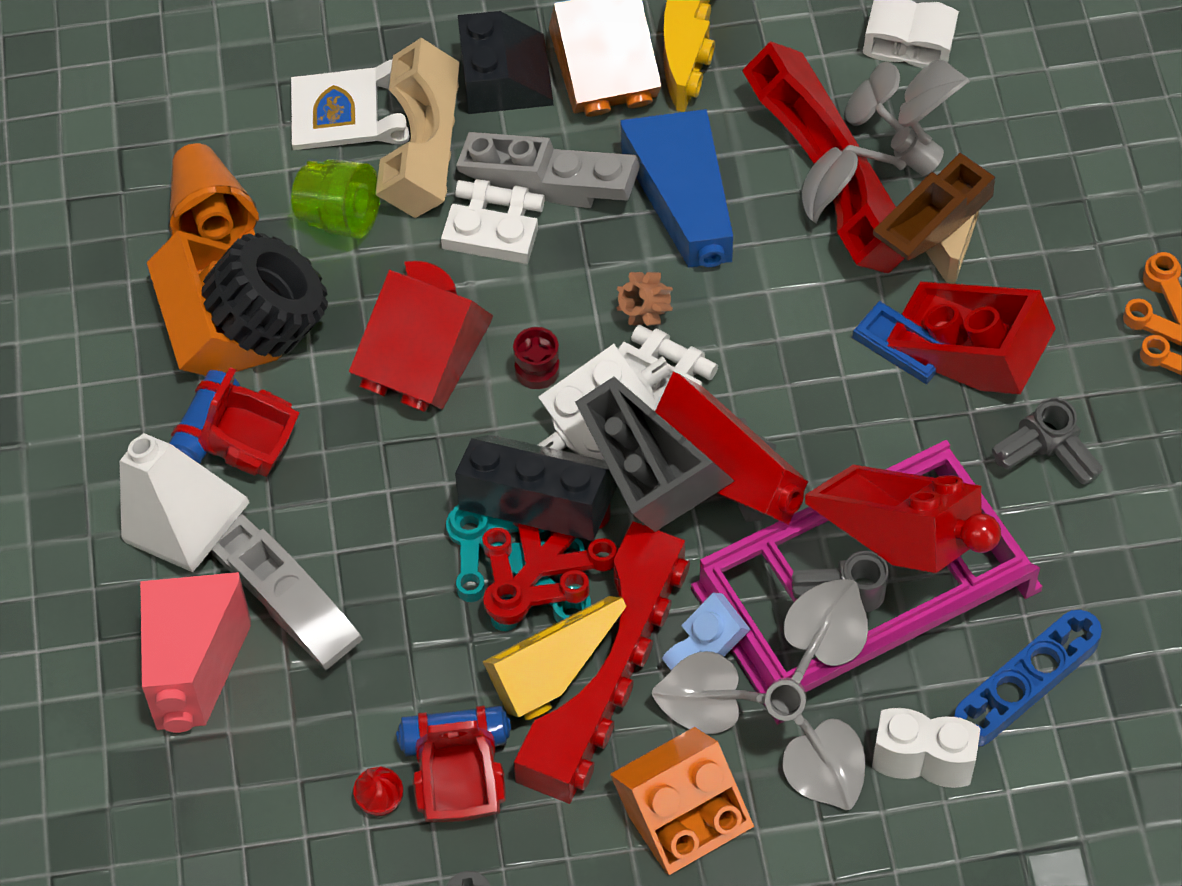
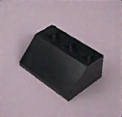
[455,435,617,541]

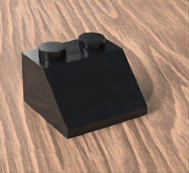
[458,11,554,114]

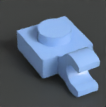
[662,592,751,670]

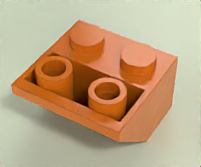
[610,727,754,875]

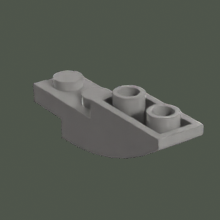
[456,132,640,208]
[210,514,363,670]

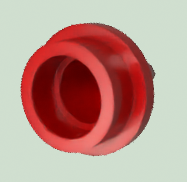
[353,766,404,816]

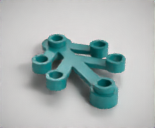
[446,504,591,631]

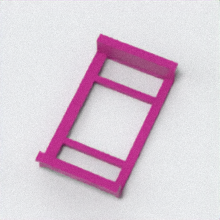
[691,440,1042,725]

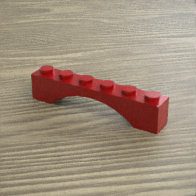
[742,41,905,274]
[514,521,690,804]

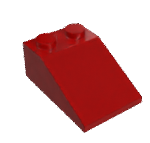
[886,281,1056,395]

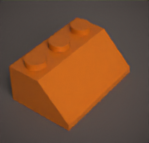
[146,230,282,376]

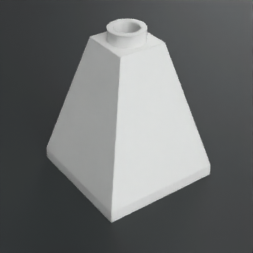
[119,433,250,572]

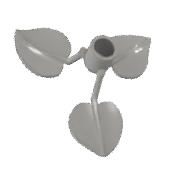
[802,60,970,224]
[652,579,868,810]

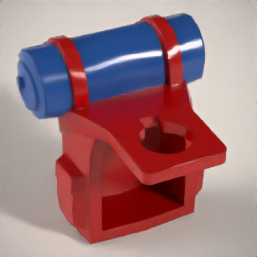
[169,367,300,477]
[396,705,511,822]

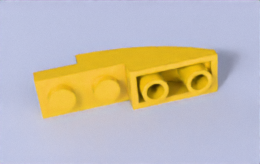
[663,0,715,112]

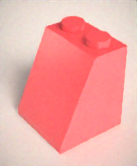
[140,572,251,733]

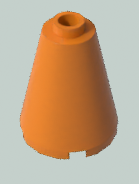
[169,143,259,245]

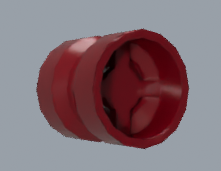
[513,327,560,390]

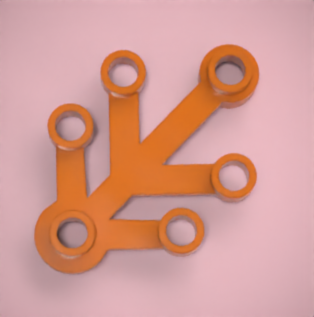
[1123,252,1182,375]

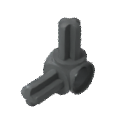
[992,397,1103,485]

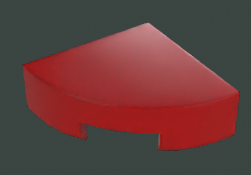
[404,261,457,294]

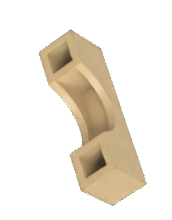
[376,38,460,218]

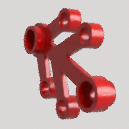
[483,504,617,625]

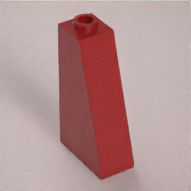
[655,372,809,525]

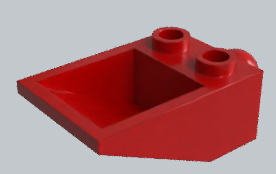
[805,464,1001,573]

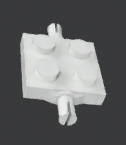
[538,344,673,460]

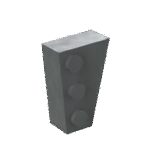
[575,376,734,532]

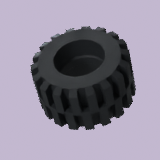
[202,233,328,357]

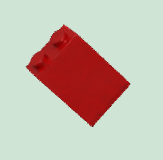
[349,269,493,413]

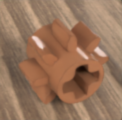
[617,272,673,326]

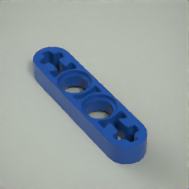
[954,609,1102,747]

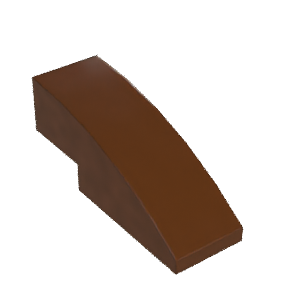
[873,152,995,260]

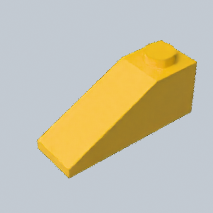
[482,596,626,720]

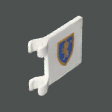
[291,59,409,151]

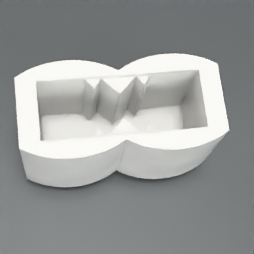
[863,0,959,68]
[872,708,981,788]

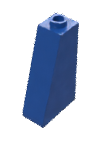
[620,109,733,268]

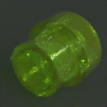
[291,159,380,238]

